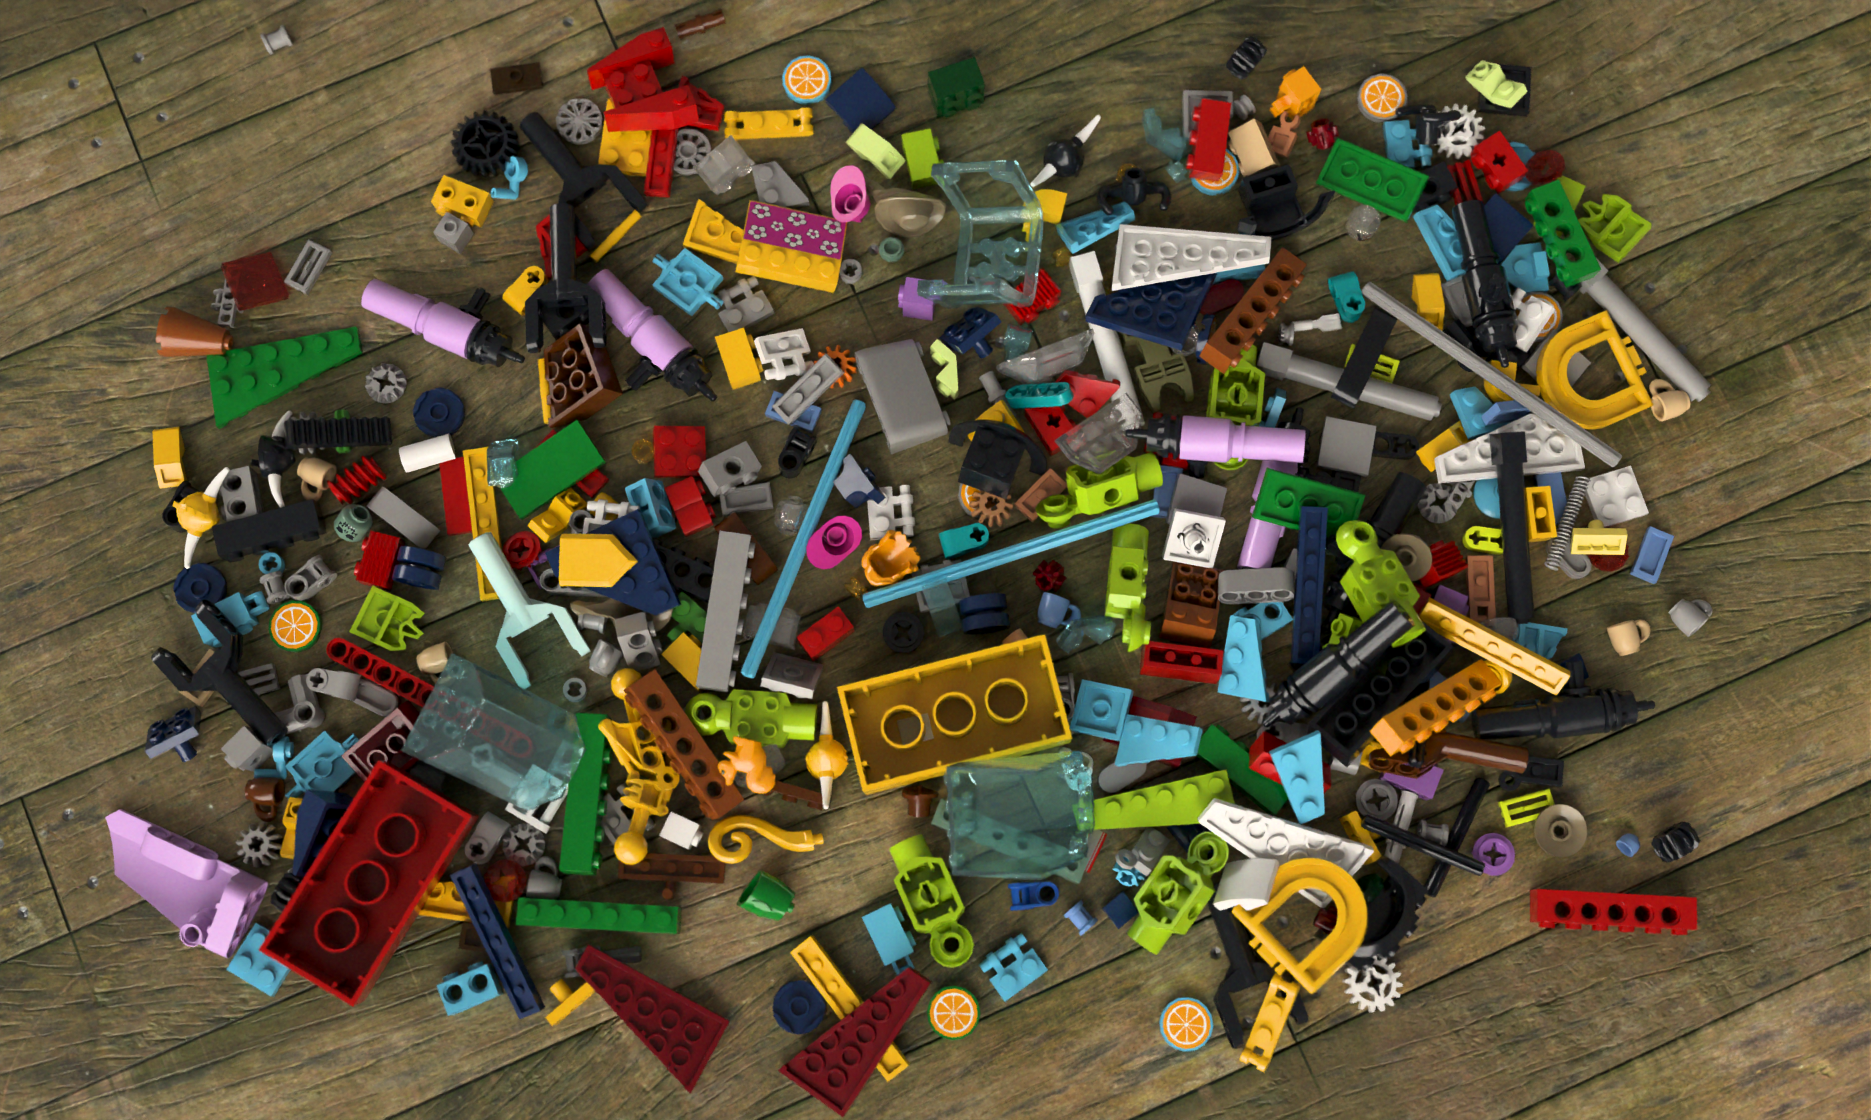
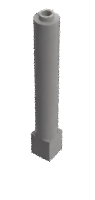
[1578,258,1711,402]
[1256,342,1442,421]

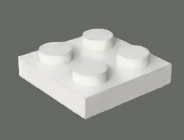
[1585,466,1649,528]

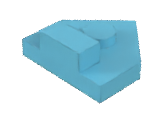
[1501,242,1550,295]

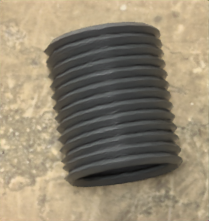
[409,759,451,794]

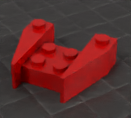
[587,27,699,132]

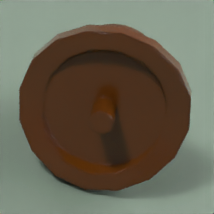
[902,785,938,817]

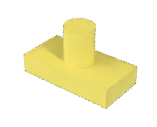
[1570,519,1627,555]

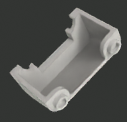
[854,339,951,455]

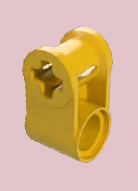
[502,266,549,316]

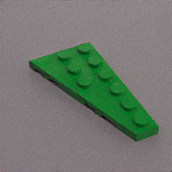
[206,326,363,429]

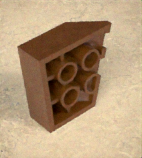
[544,324,623,428]

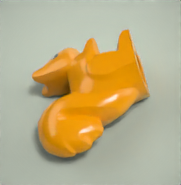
[718,736,775,794]

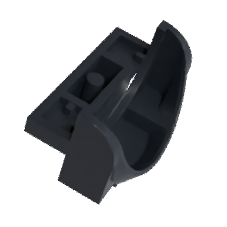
[1313,855,1428,972]

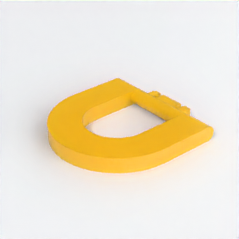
[1536,310,1654,429]
[1232,858,1368,994]

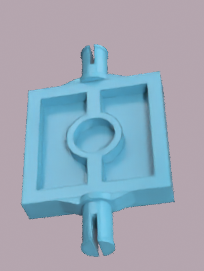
[653,248,724,316]
[285,731,360,799]

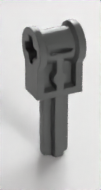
[562,945,642,978]

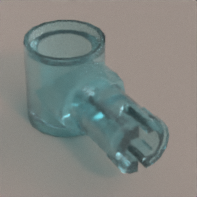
[1002,324,1033,376]

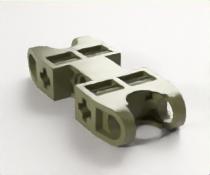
[1118,332,1194,413]

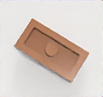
[1014,468,1068,523]

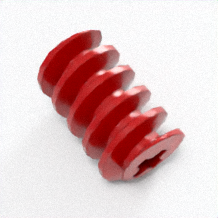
[327,455,387,506]

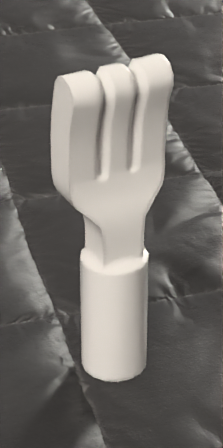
[1291,313,1342,332]

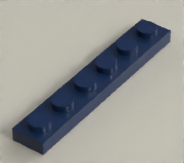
[1291,506,1328,664]
[450,863,545,1020]

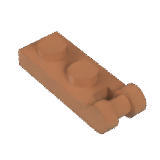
[1465,556,1496,628]

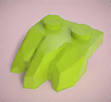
[1578,194,1652,263]
[349,586,425,651]

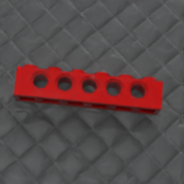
[1530,889,1697,935]

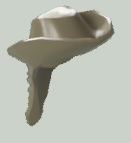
[864,174,946,237]
[570,598,673,632]

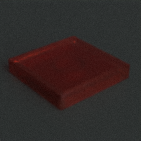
[221,252,289,311]

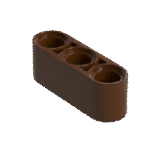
[714,512,778,586]

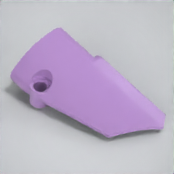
[105,809,268,958]

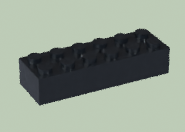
[1307,621,1454,767]

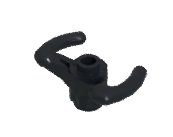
[1395,104,1461,145]
[1097,168,1171,216]

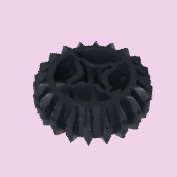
[451,110,519,178]

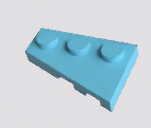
[1056,202,1135,254]
[1413,204,1466,281]
[1269,730,1325,825]

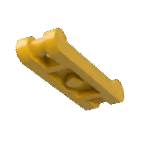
[724,107,814,140]
[1240,973,1301,1072]

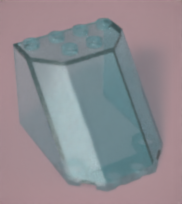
[401,653,586,811]
[944,751,1095,880]

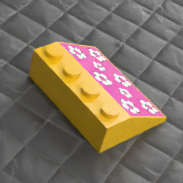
[735,200,847,293]

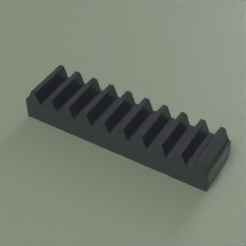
[284,416,392,449]

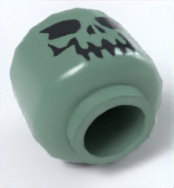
[333,504,373,542]

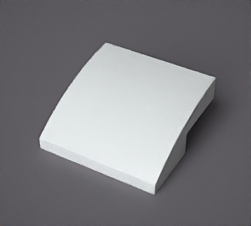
[1213,858,1279,910]

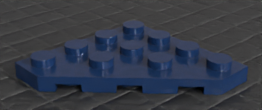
[1086,273,1217,351]
[545,509,681,616]

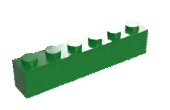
[559,713,613,876]
[516,898,682,934]

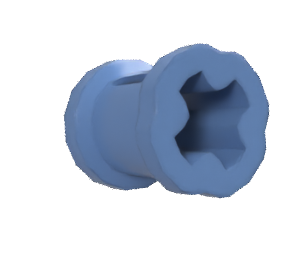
[1063,900,1098,935]

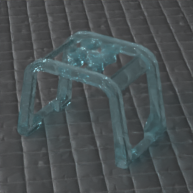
[917,160,1043,308]

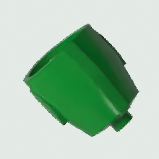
[736,870,795,921]

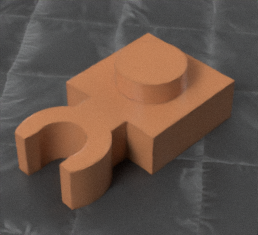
[1268,111,1300,159]

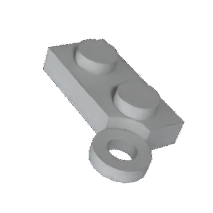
[1115,827,1170,876]

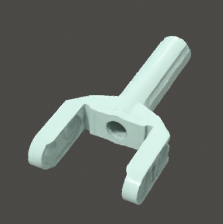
[468,532,591,691]

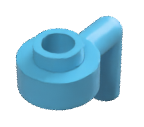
[490,156,528,199]
[254,736,294,780]

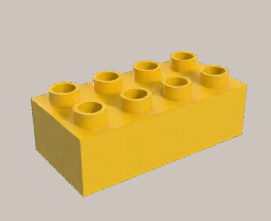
[837,634,1072,795]

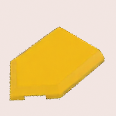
[559,534,638,587]

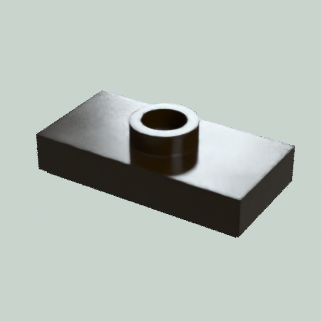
[490,62,543,95]

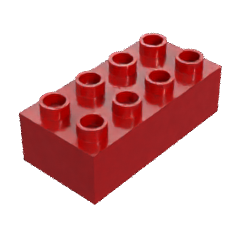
[258,760,479,1007]

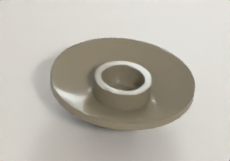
[1381,533,1432,581]
[1534,804,1587,857]

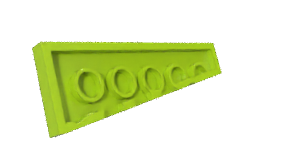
[1072,769,1235,831]

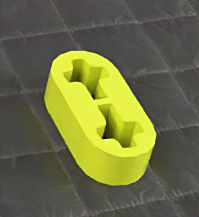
[1462,526,1503,555]

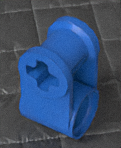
[1008,881,1059,911]

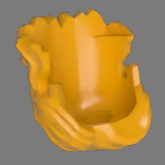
[862,530,921,587]

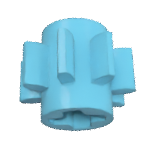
[1113,856,1146,886]

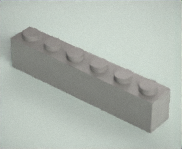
[696,531,756,693]

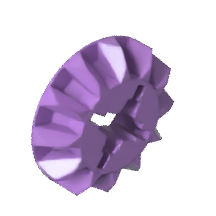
[1471,833,1515,876]

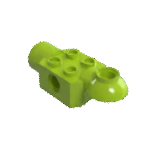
[1206,345,1265,470]
[1035,452,1163,529]
[1336,520,1426,647]
[1105,523,1151,652]
[684,689,817,748]
[1127,832,1229,955]
[889,834,974,968]

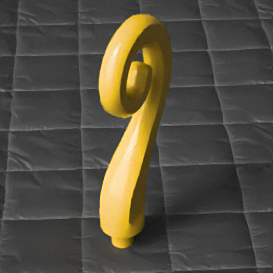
[707,815,824,864]

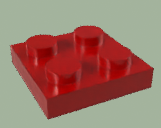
[653,426,706,478]

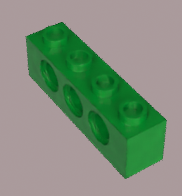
[1525,179,1601,288]

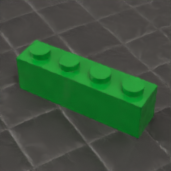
[1196,724,1288,816]

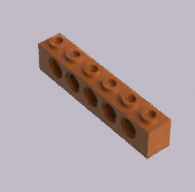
[1199,247,1307,374]
[623,669,744,820]

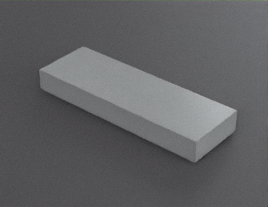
[772,353,845,425]

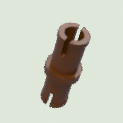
[675,9,726,40]

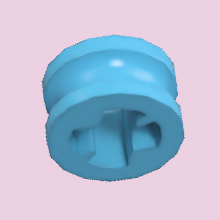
[258,552,285,574]

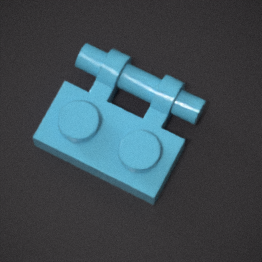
[1383,120,1433,169]
[978,933,1048,1002]

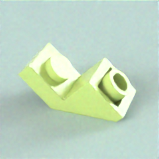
[1466,61,1527,108]
[846,124,906,179]
[930,339,958,400]

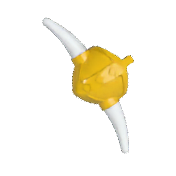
[173,467,230,569]
[805,701,849,809]

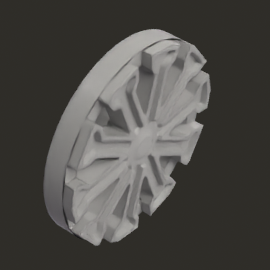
[556,98,603,145]
[674,129,711,175]

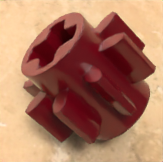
[1306,118,1339,150]
[1033,560,1067,592]
[1313,905,1338,935]

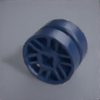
[392,546,447,590]
[959,593,1010,635]

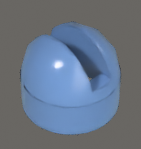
[1616,834,1640,857]

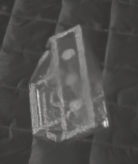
[996,329,1095,384]
[1055,392,1142,474]

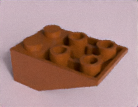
[1159,561,1224,648]

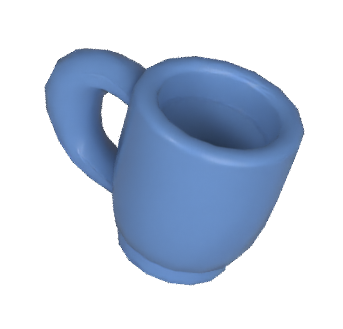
[1037,592,1081,629]

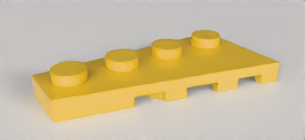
[418,875,519,928]

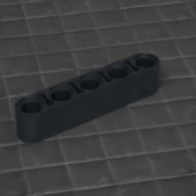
[1331,307,1397,408]

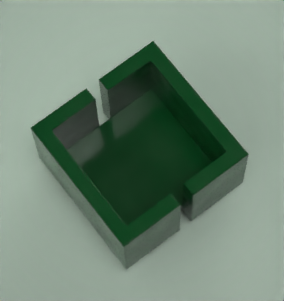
[928,57,985,118]

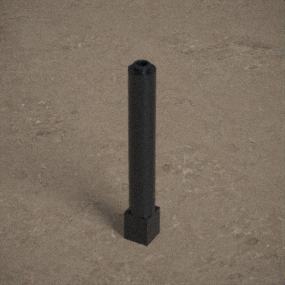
[1489,431,1535,624]

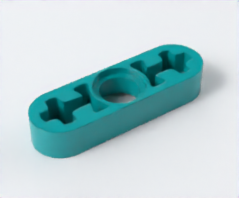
[1005,382,1074,409]

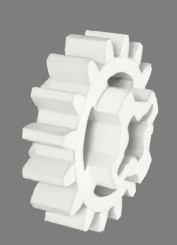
[1432,104,1485,159]
[1342,955,1403,1012]

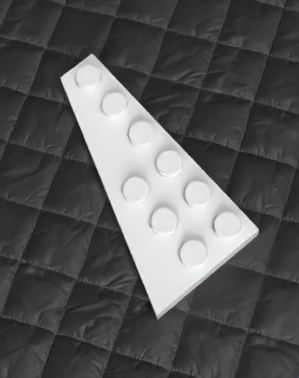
[1112,224,1272,291]
[1434,413,1585,483]
[1198,798,1374,909]

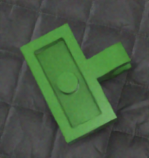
[667,591,707,643]

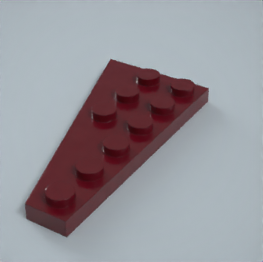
[575,944,730,1094]
[778,966,932,1117]

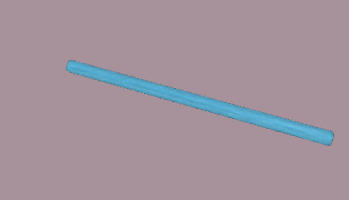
[741,399,866,678]
[862,499,1160,608]

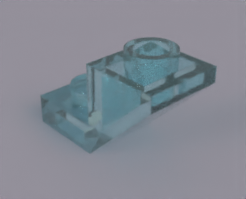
[1142,108,1186,161]
[487,438,519,488]
[922,578,963,637]
[1056,615,1116,654]

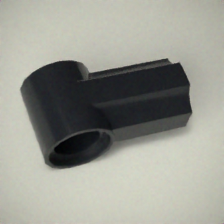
[1443,319,1490,372]

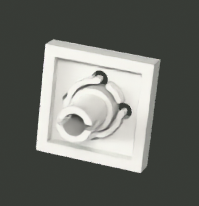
[1162,508,1226,568]

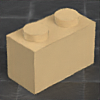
[1228,118,1281,177]

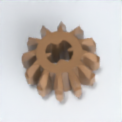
[969,490,1013,528]

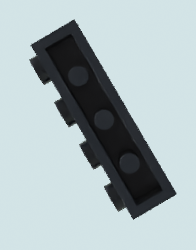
[212,499,327,562]

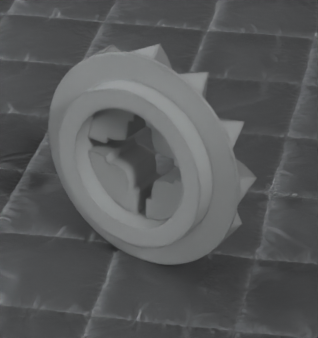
[365,363,406,403]
[1418,483,1458,523]
[1355,779,1398,820]
[502,824,545,866]

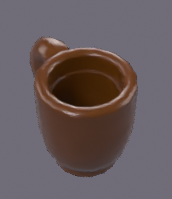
[245,777,285,822]

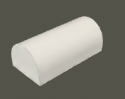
[399,434,456,472]

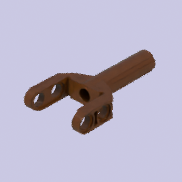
[1369,699,1529,779]

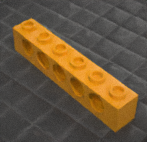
[1370,659,1502,756]

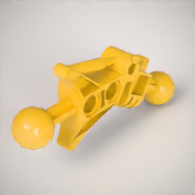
[598,668,680,865]

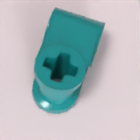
[1328,271,1366,323]
[938,523,989,559]

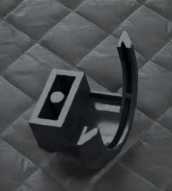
[1237,164,1335,241]
[948,419,1047,499]

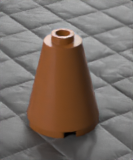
[156,306,233,357]

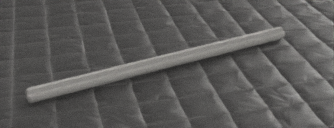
[1362,282,1622,467]

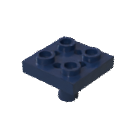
[939,306,1001,359]
[145,706,201,762]

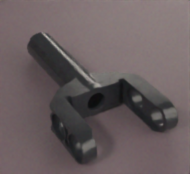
[519,112,648,252]
[525,203,607,354]
[151,599,288,746]
[1207,882,1309,1049]

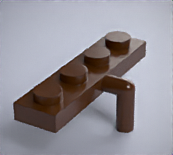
[618,853,726,900]

